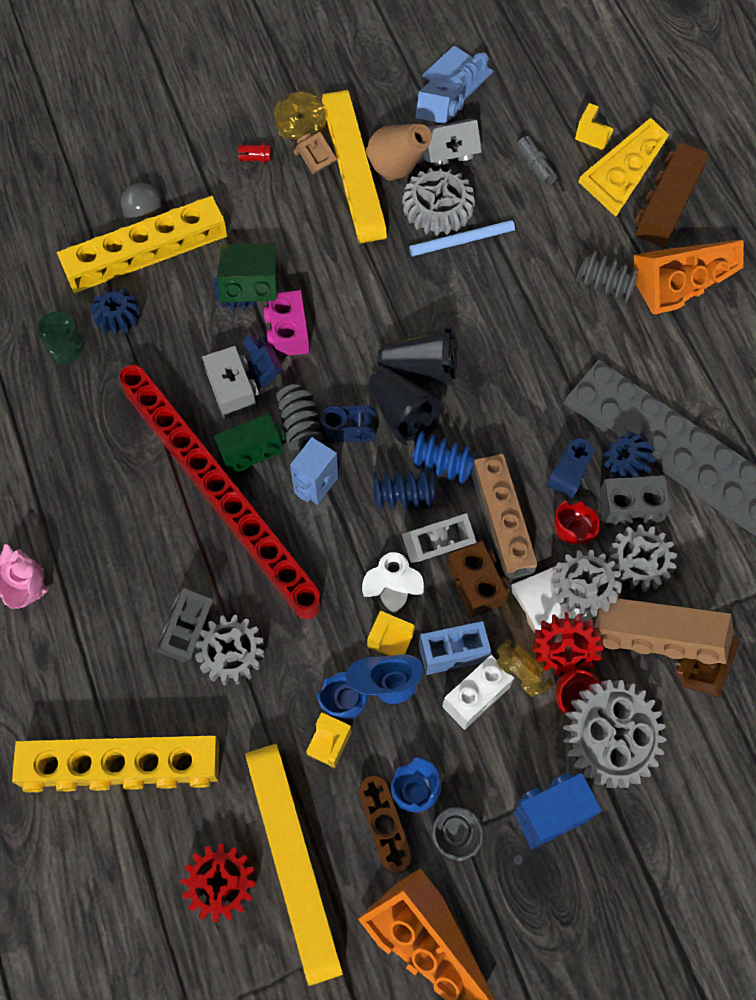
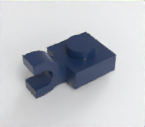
[242,335,283,387]

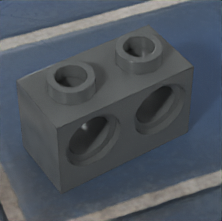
[600,475,671,526]
[155,588,213,662]

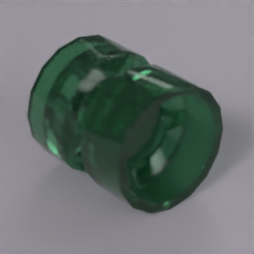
[37,311,84,364]

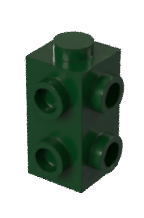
[214,414,286,475]

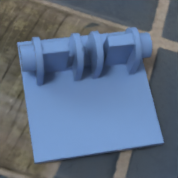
[422,46,493,100]

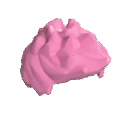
[0,544,48,609]

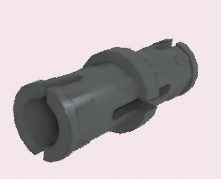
[516,136,557,186]

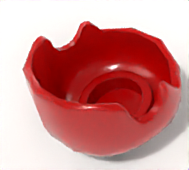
[553,500,600,545]
[554,669,601,714]

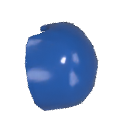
[317,672,368,721]
[391,757,441,813]

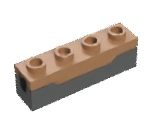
[471,454,537,582]

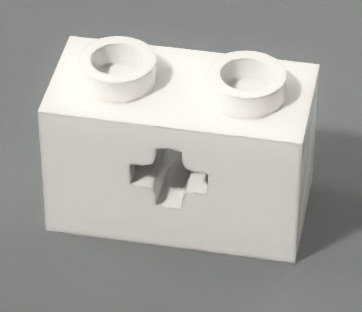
[442,655,514,730]

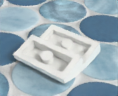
[511,563,597,632]

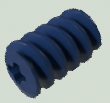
[373,471,434,510]

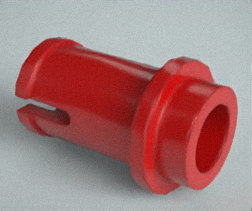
[238,142,272,164]

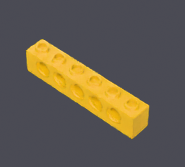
[57,196,227,293]
[12,736,219,792]

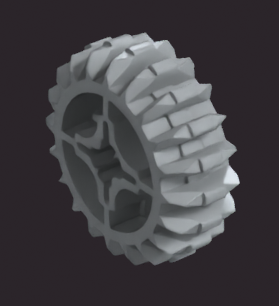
[402,166,475,237]

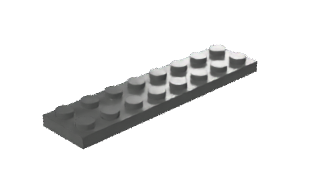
[564,360,756,536]

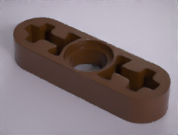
[359,776,411,874]

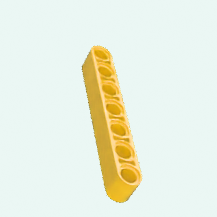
[322,90,387,244]
[245,743,343,986]

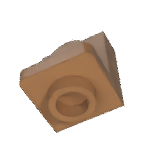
[293,132,337,175]

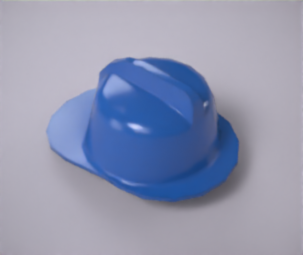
[346,654,424,704]

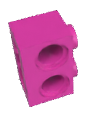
[263,290,309,357]

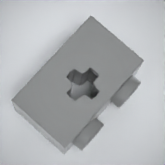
[424,118,482,166]
[202,346,259,418]
[401,513,477,563]

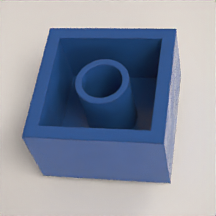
[513,772,602,850]

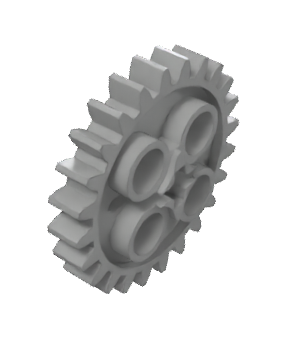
[563,680,666,788]

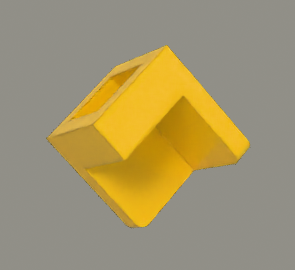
[575,103,613,150]
[367,611,415,656]
[306,712,351,768]

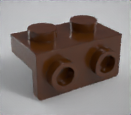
[675,635,740,698]

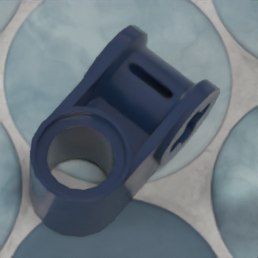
[320,405,377,443]
[546,438,594,499]

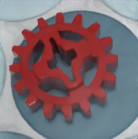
[533,612,604,676]
[181,844,257,923]

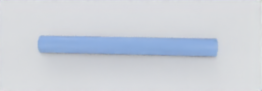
[409,220,515,256]

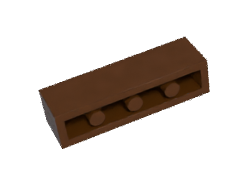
[634,142,710,248]

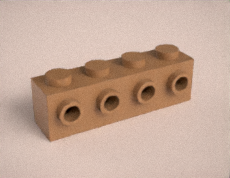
[594,599,733,664]

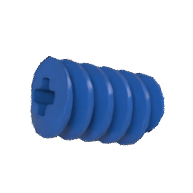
[412,431,478,484]

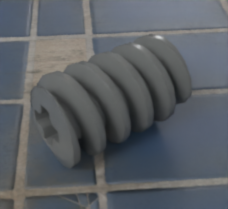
[576,251,638,303]
[276,384,324,451]

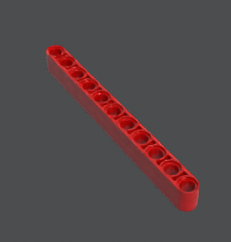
[119,365,321,619]

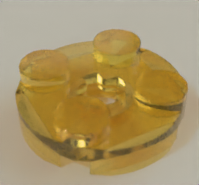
[274,92,326,140]
[496,639,553,697]

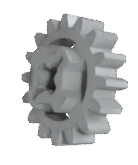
[608,525,677,592]
[552,550,622,617]
[195,615,265,685]

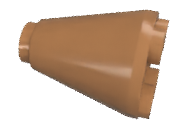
[365,124,432,181]

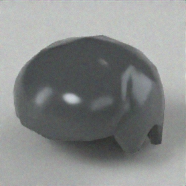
[121,183,162,224]
[432,807,484,861]

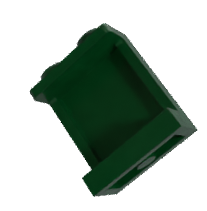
[217,243,278,303]

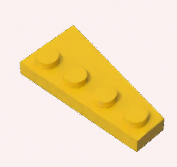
[578,118,669,217]

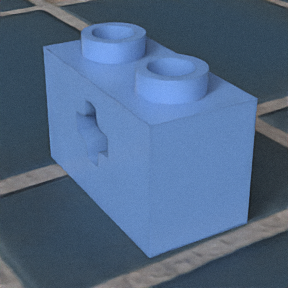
[416,79,465,124]
[290,437,338,505]
[419,621,491,675]

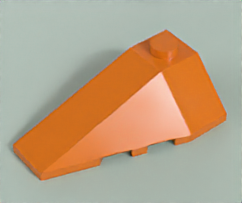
[634,240,744,314]
[358,868,495,1000]

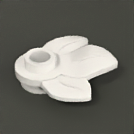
[362,552,424,613]

